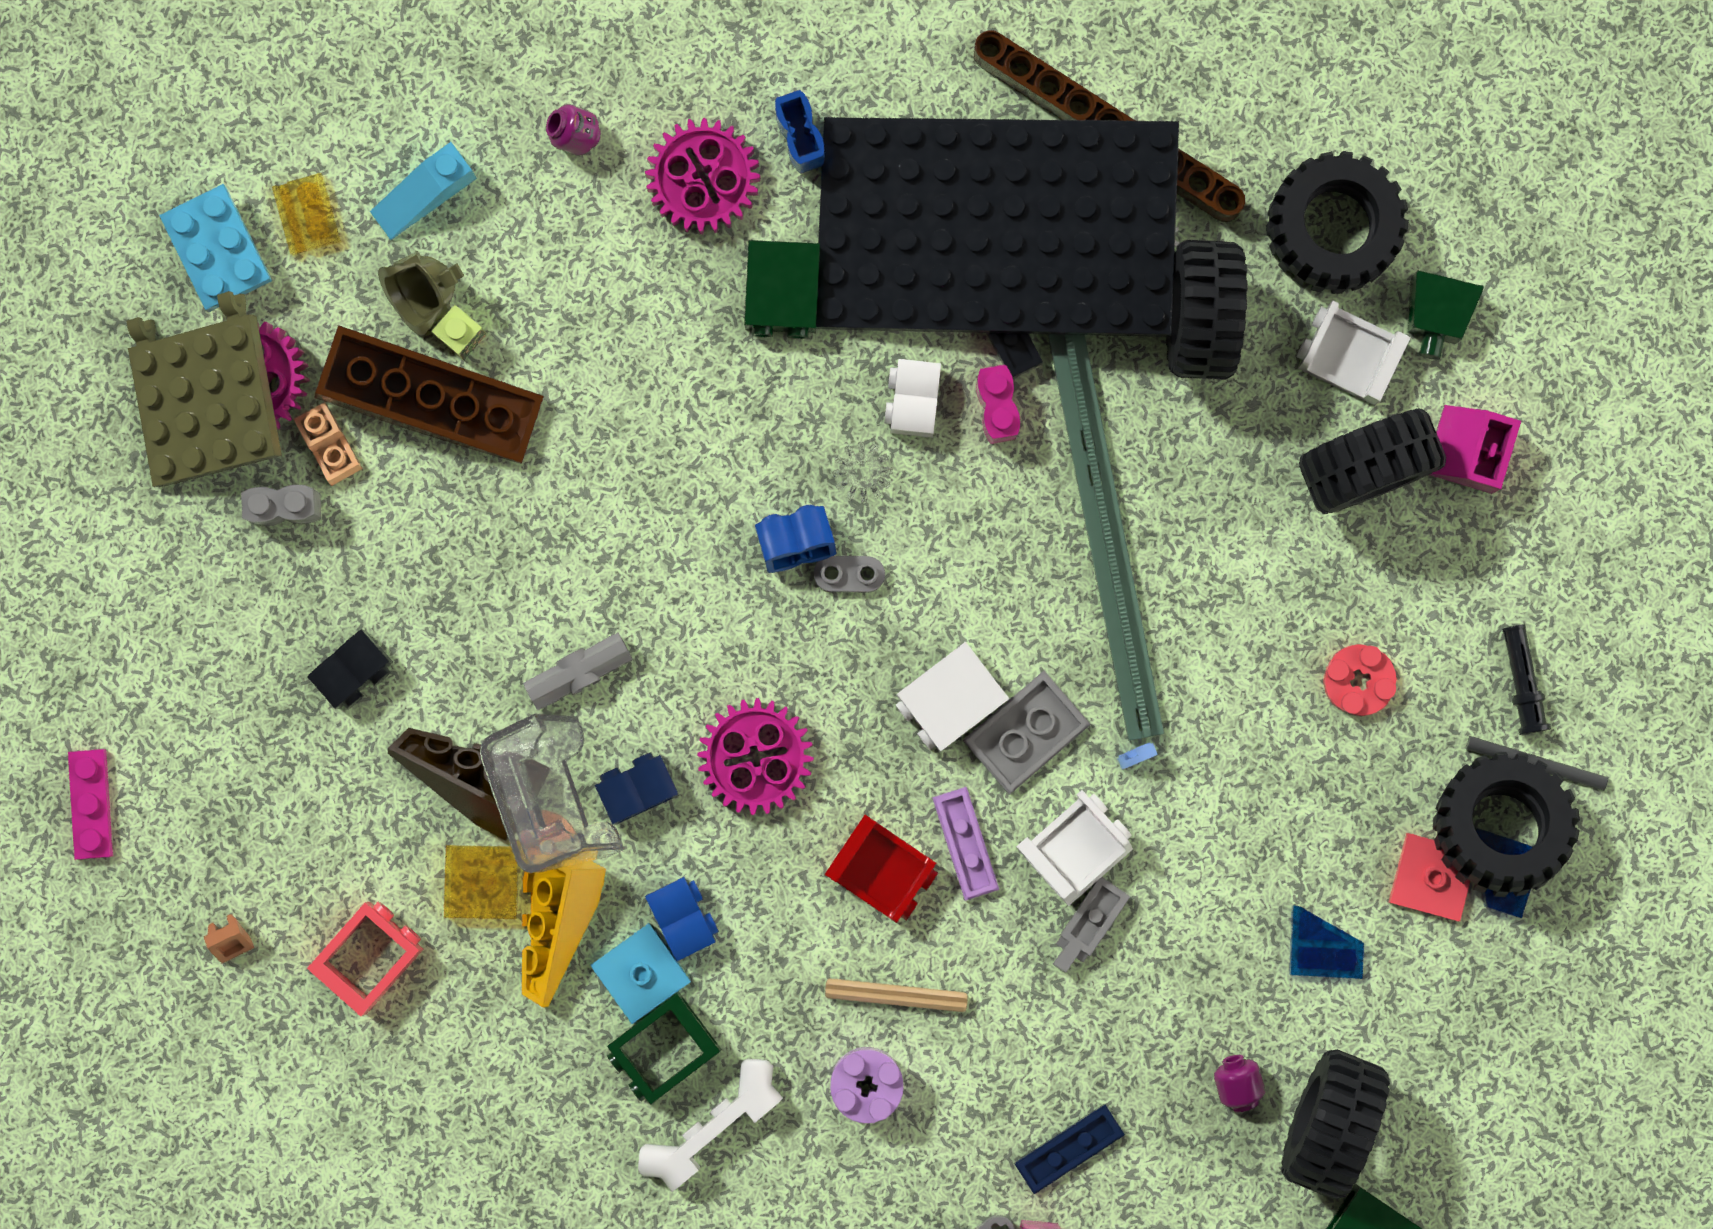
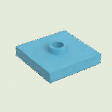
[590,923,691,1024]

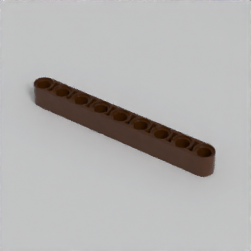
[974,30,1245,222]

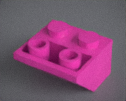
[1430,405,1521,494]

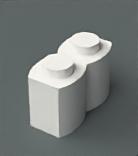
[884,359,941,438]

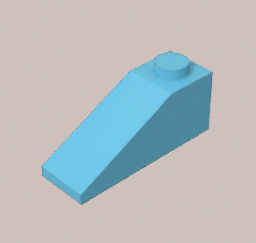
[370,142,477,240]

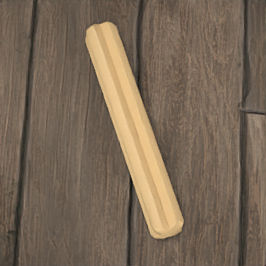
[825,978,968,1012]

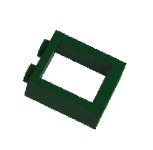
[607,991,722,1105]

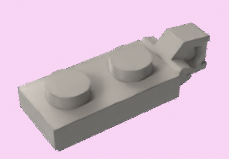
[1053,877,1130,973]

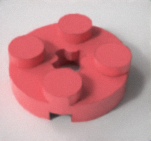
[1323,644,1397,716]

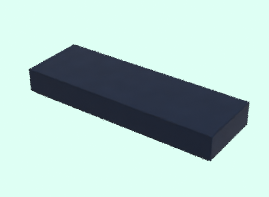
[1014,1104,1125,1194]

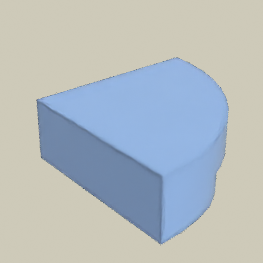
[1117,742,1158,770]

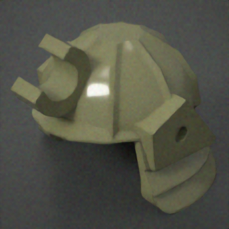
[378,251,464,335]

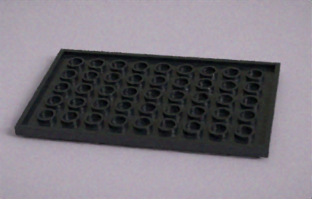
[816,117,1179,337]

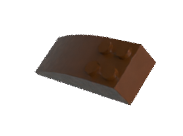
[314,325,544,464]

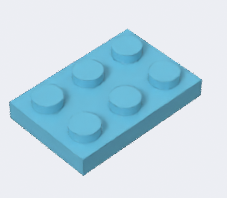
[159,184,272,312]

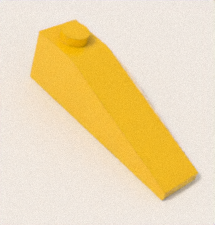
[522,846,606,1007]

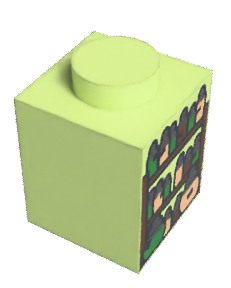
[431,305,486,361]

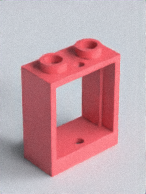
[307,901,424,1016]

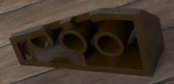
[388,728,548,841]

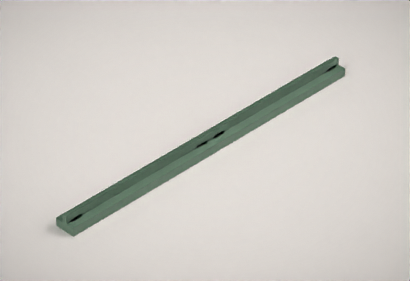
[1048,334,1164,741]

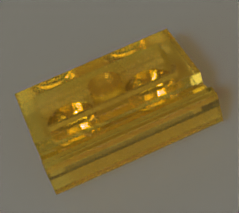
[272,173,341,256]

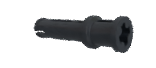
[1502,624,1551,735]

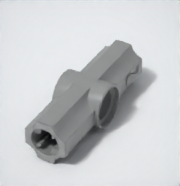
[523,633,633,710]

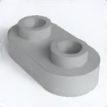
[814,556,885,593]

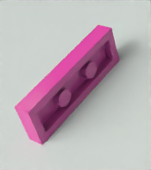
[68,749,113,860]

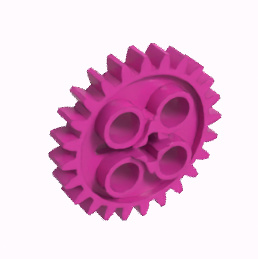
[645,118,761,235]
[258,321,310,430]
[697,698,814,815]

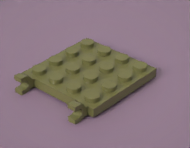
[126,291,282,487]

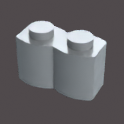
[241,485,321,526]

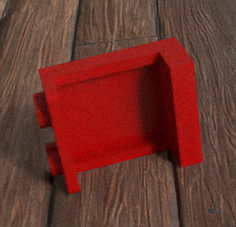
[824,815,938,923]

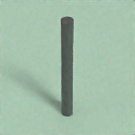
[1465,736,1608,791]

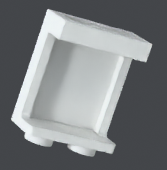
[1296,301,1411,406]
[896,642,1009,752]
[1016,790,1133,906]

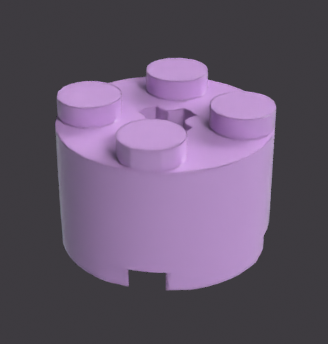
[830,1047,903,1123]

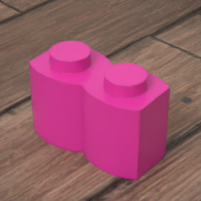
[976,365,1020,444]

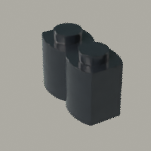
[307,629,393,710]

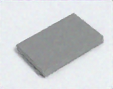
[963,671,1091,795]

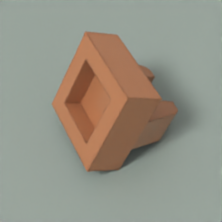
[204,914,254,964]

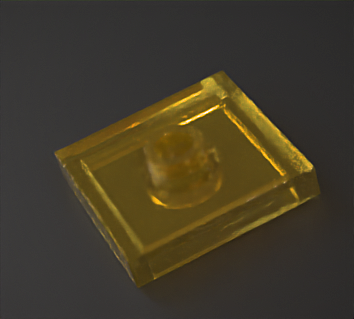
[444,845,519,919]

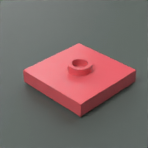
[1388,833,1470,922]

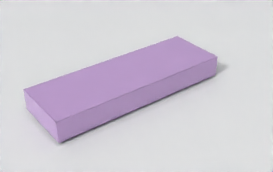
[932,787,999,901]

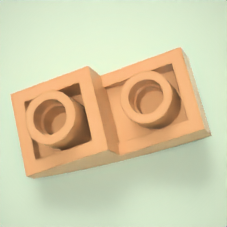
[294,402,363,486]

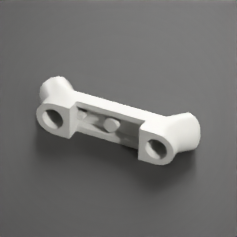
[638,1059,783,1192]

